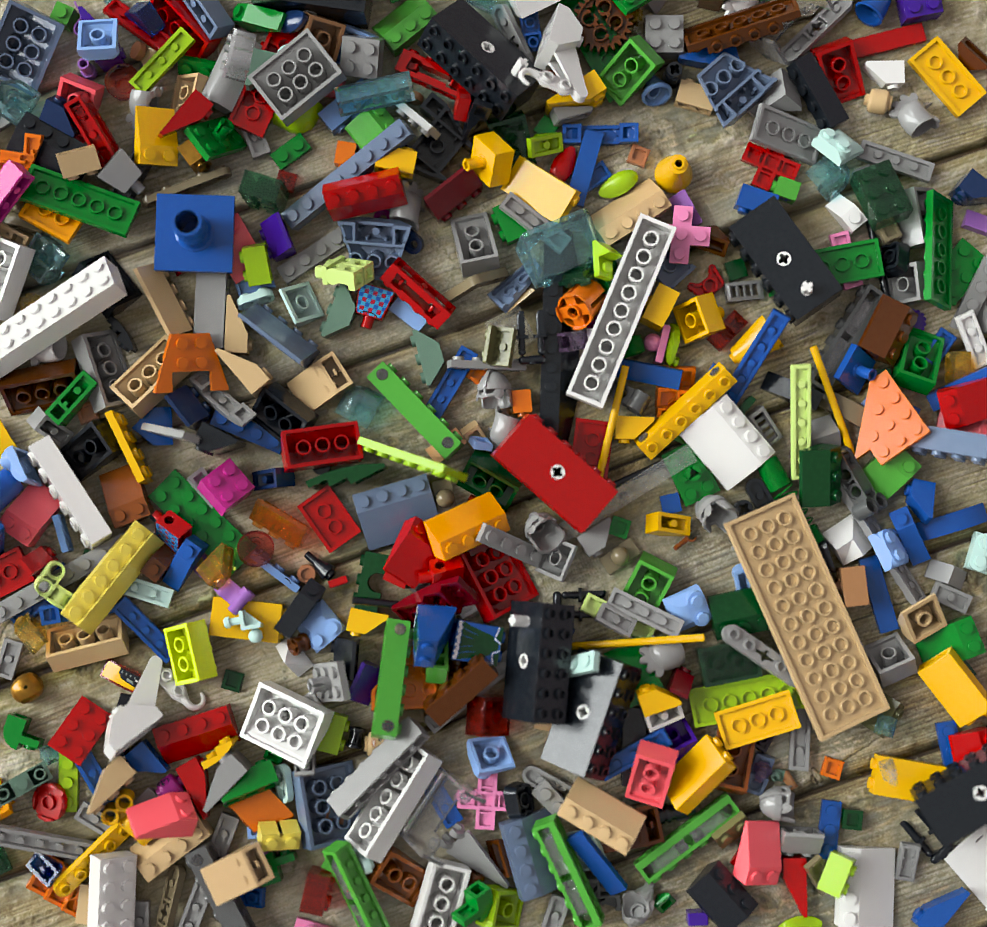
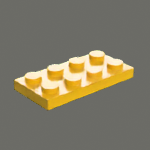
[907,36,987,119]
[104,410,153,485]
[714,689,801,751]

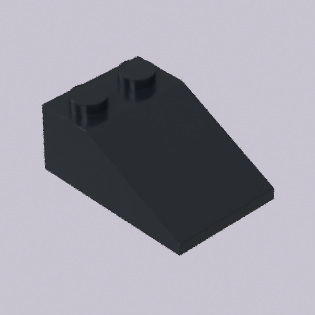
[59,417,123,483]

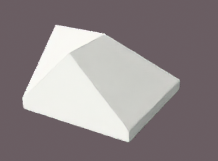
[822,513,872,566]

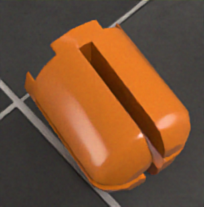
[555,279,607,330]

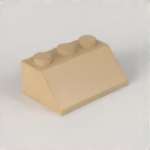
[170,73,212,134]

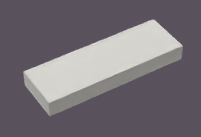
[954,309,987,370]

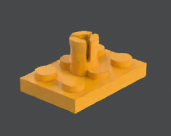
[18,203,84,245]

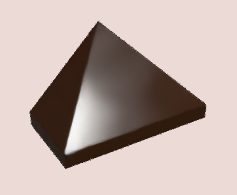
[958,36,987,70]
[692,225,730,257]
[485,839,512,878]

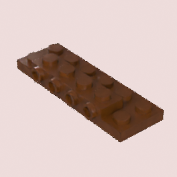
[684,0,802,54]

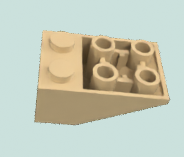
[287,351,355,411]
[86,756,136,815]
[200,841,275,906]

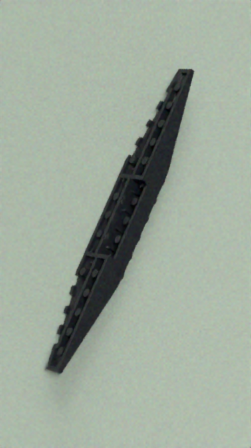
[539,218,580,475]

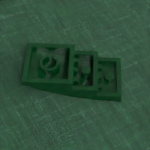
[305,463,388,490]

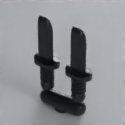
[516,310,548,365]
[553,588,606,622]
[900,808,953,864]

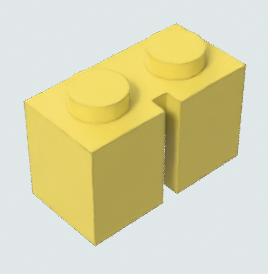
[257,819,301,852]

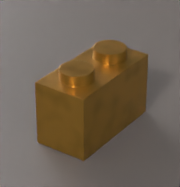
[177,139,212,174]

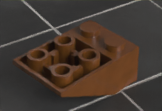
[600,802,665,854]

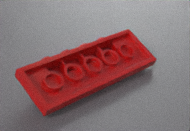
[228,31,299,139]

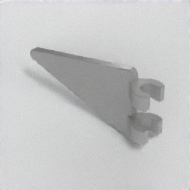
[438,821,510,888]

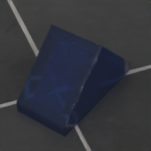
[124,1,166,38]
[26,853,63,889]

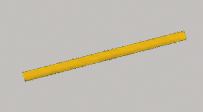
[810,345,859,462]
[597,365,629,477]
[571,634,705,650]

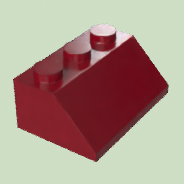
[423,167,483,224]

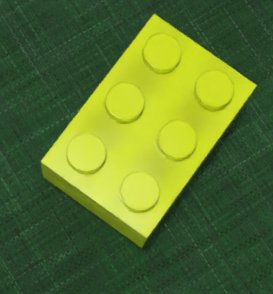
[163,619,218,686]

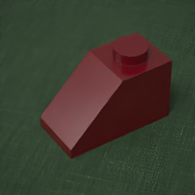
[665,666,694,699]

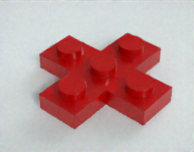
[740,142,801,191]

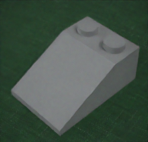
[450,212,500,278]
[203,749,253,813]

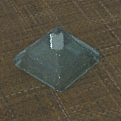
[873,714,898,738]
[39,745,59,766]

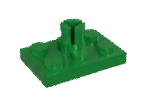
[183,116,248,162]
[660,443,720,507]

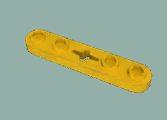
[53,823,130,897]

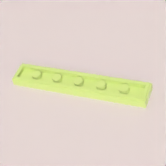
[790,363,811,480]

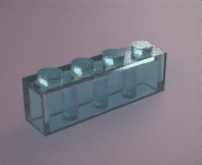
[334,71,416,117]

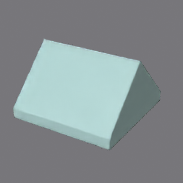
[279,281,324,328]

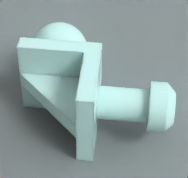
[223,610,264,643]

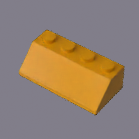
[423,492,510,561]

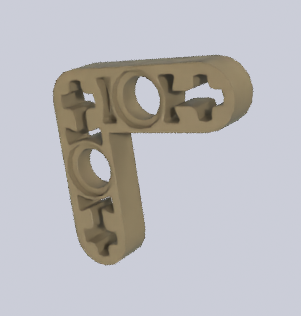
[442,267,510,303]

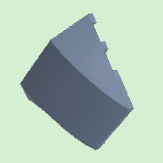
[697,51,778,128]
[337,217,412,280]

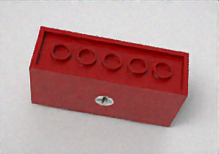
[490,413,618,533]

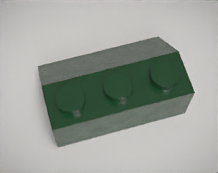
[799,443,842,508]
[456,449,522,513]
[707,587,770,641]

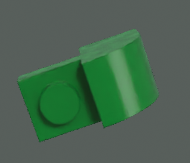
[3,712,45,750]
[262,849,298,887]
[451,880,493,927]

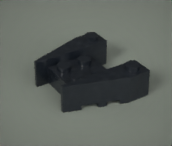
[402,92,473,184]

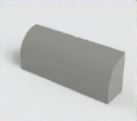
[201,32,262,115]
[193,273,231,350]

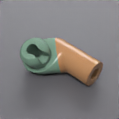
[771,769,798,790]

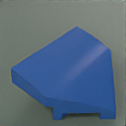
[132,407,173,446]

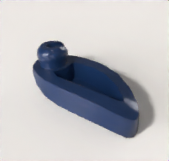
[280,10,308,34]

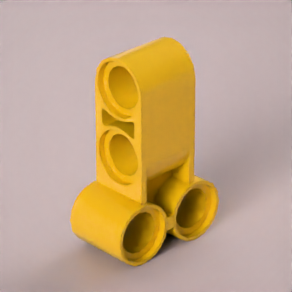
[101,788,152,846]

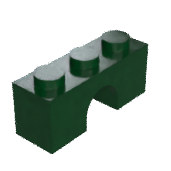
[353,551,389,612]

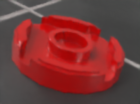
[32,782,67,822]

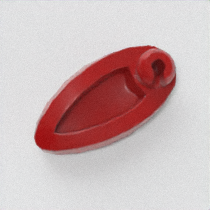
[549,146,576,182]

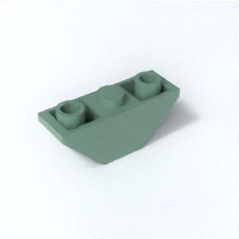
[319,284,356,339]
[410,329,445,387]
[0,761,53,807]

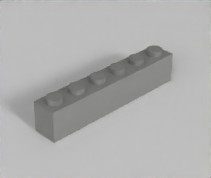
[327,716,430,820]

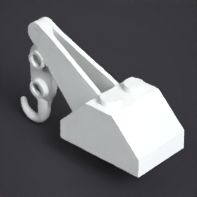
[519,3,588,103]
[103,656,206,761]

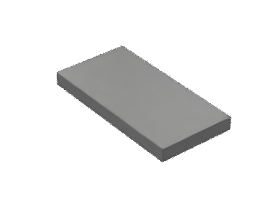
[749,103,821,166]

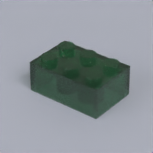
[850,159,913,231]
[238,169,290,215]
[695,642,763,688]

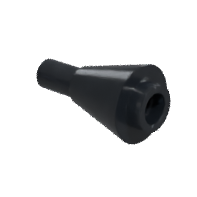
[304,551,336,581]

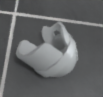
[476,369,513,409]
[695,494,739,533]
[524,511,566,554]
[759,785,796,823]

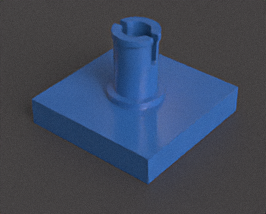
[833,343,877,395]

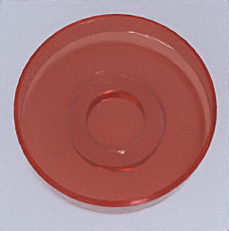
[105,63,138,101]
[237,530,275,567]

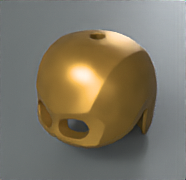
[10,672,44,704]

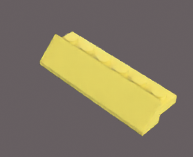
[60,520,164,635]

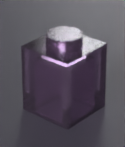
[557,329,588,352]

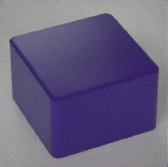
[686,908,709,926]

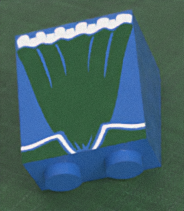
[413,604,457,667]
[448,618,506,667]

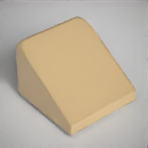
[459,420,486,449]

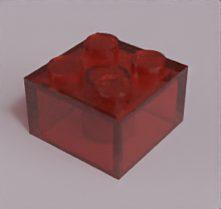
[465,694,510,737]
[299,865,336,917]

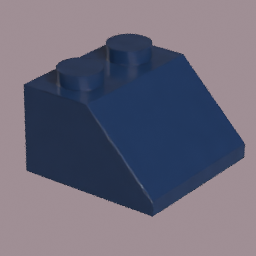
[948,169,987,207]
[164,385,213,430]

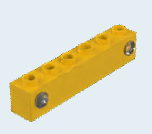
[634,362,738,460]

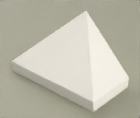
[275,638,313,677]

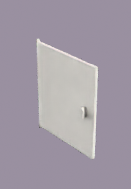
[944,825,987,911]

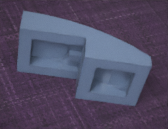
[747,751,775,796]

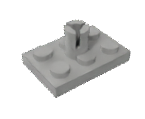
[307,660,351,702]

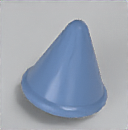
[641,75,672,106]

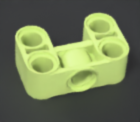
[34,560,82,610]

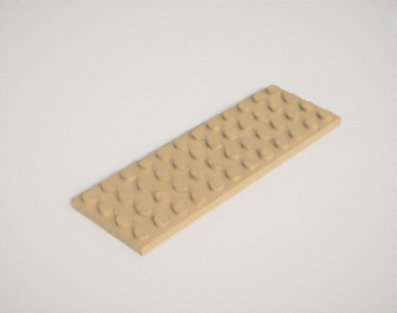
[723,493,890,741]

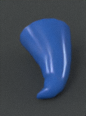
[854,0,892,27]

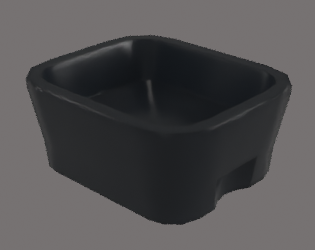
[880,241,910,278]
[817,539,836,573]
[503,781,534,819]

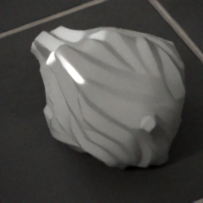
[621,881,656,927]

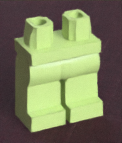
[315,255,375,291]

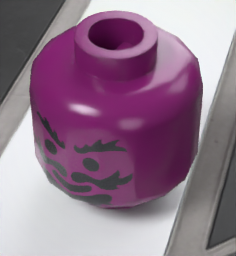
[155,773,185,796]

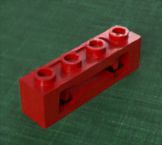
[394,49,466,101]
[63,92,119,168]
[379,257,456,330]

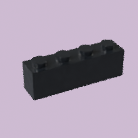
[786,52,849,130]
[621,706,650,786]

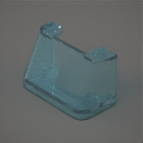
[515,208,599,289]

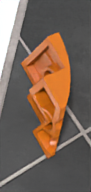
[655,365,696,420]
[228,789,294,833]
[26,854,80,917]

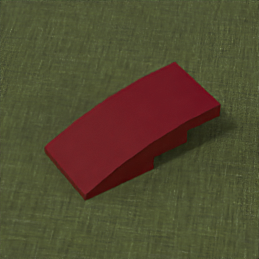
[391,576,480,628]

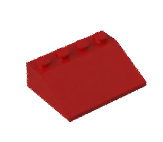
[460,532,539,623]

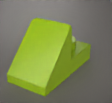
[526,132,564,158]
[592,240,623,281]

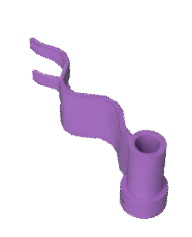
[73,1,97,80]
[194,553,256,615]

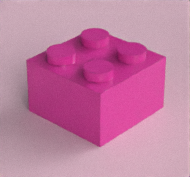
[197,458,255,516]

